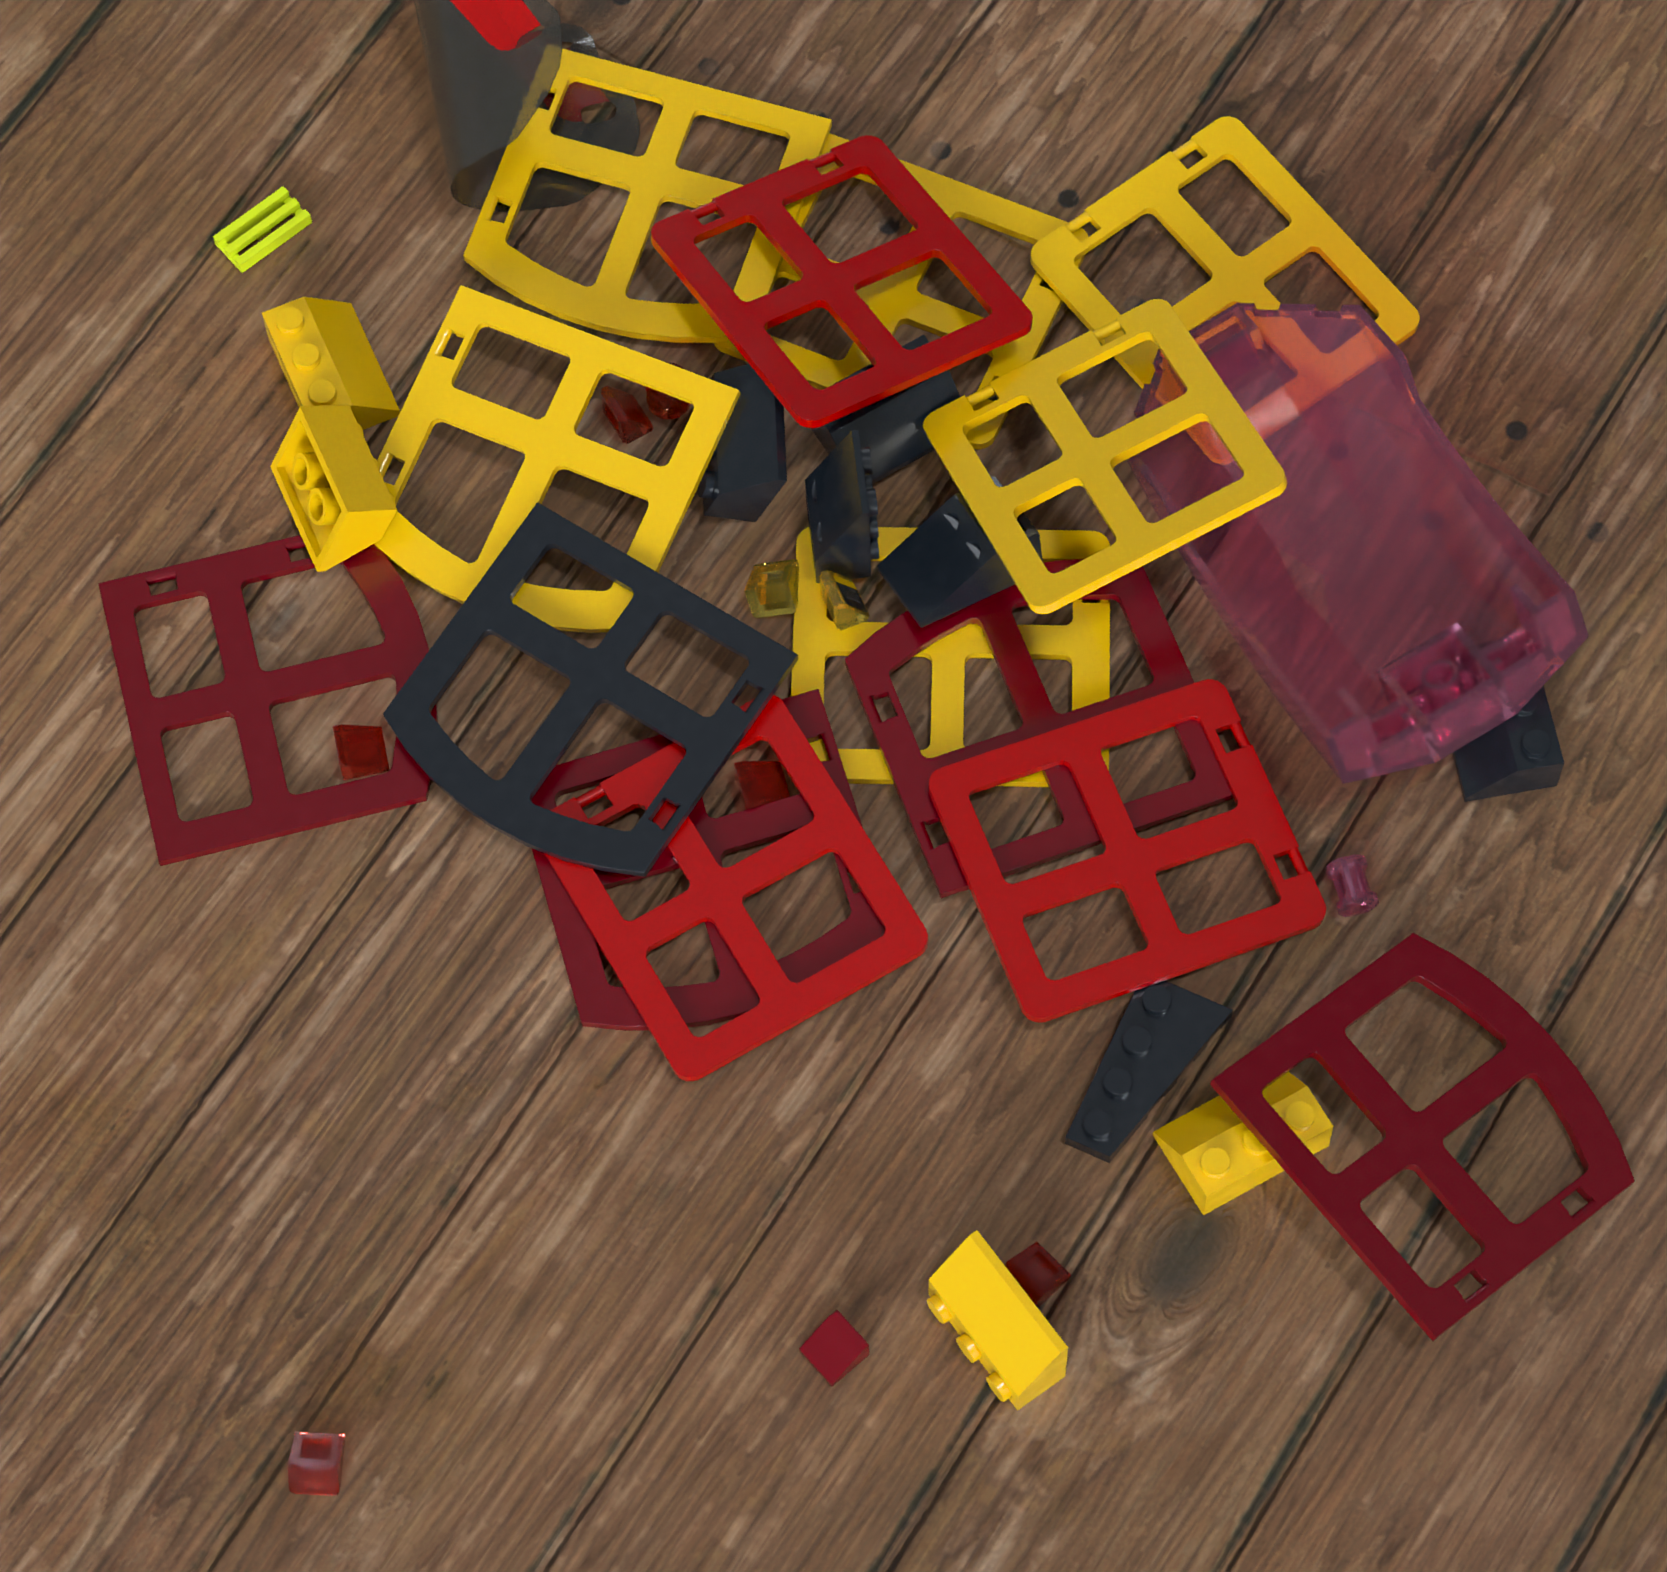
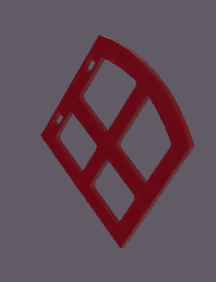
[98,535,438,866]
[845,559,1233,899]
[532,689,885,1031]
[1210,933,1635,1341]

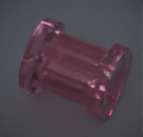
[1326,855,1379,917]

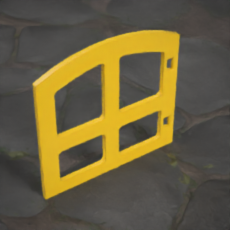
[463,45,832,343]
[374,285,741,633]

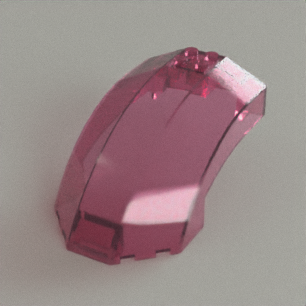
[1127,303,1589,784]

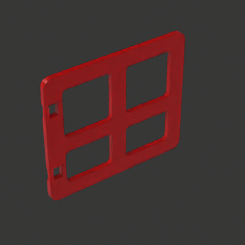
[651,135,1033,428]
[928,679,1326,1023]
[544,695,929,1082]

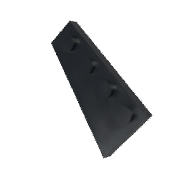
[1065,981,1233,1163]

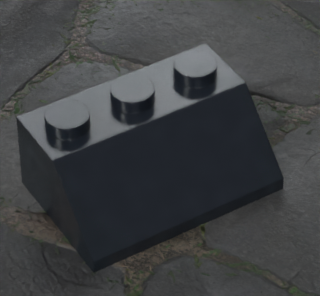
[811,335,960,485]
[697,364,787,522]
[1432,636,1564,802]

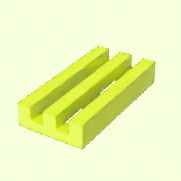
[213,186,312,273]

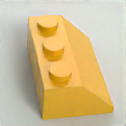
[262,297,400,430]
[270,404,397,572]
[1153,1072,1334,1216]
[926,1230,1068,1411]

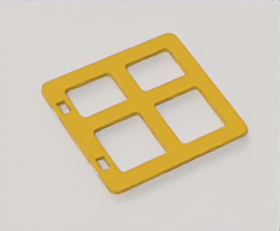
[1030,116,1420,466]
[714,134,1089,450]
[923,299,1287,614]
[791,527,1110,787]

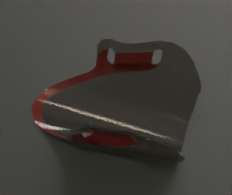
[414,0,640,212]

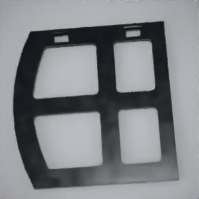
[383,502,799,877]

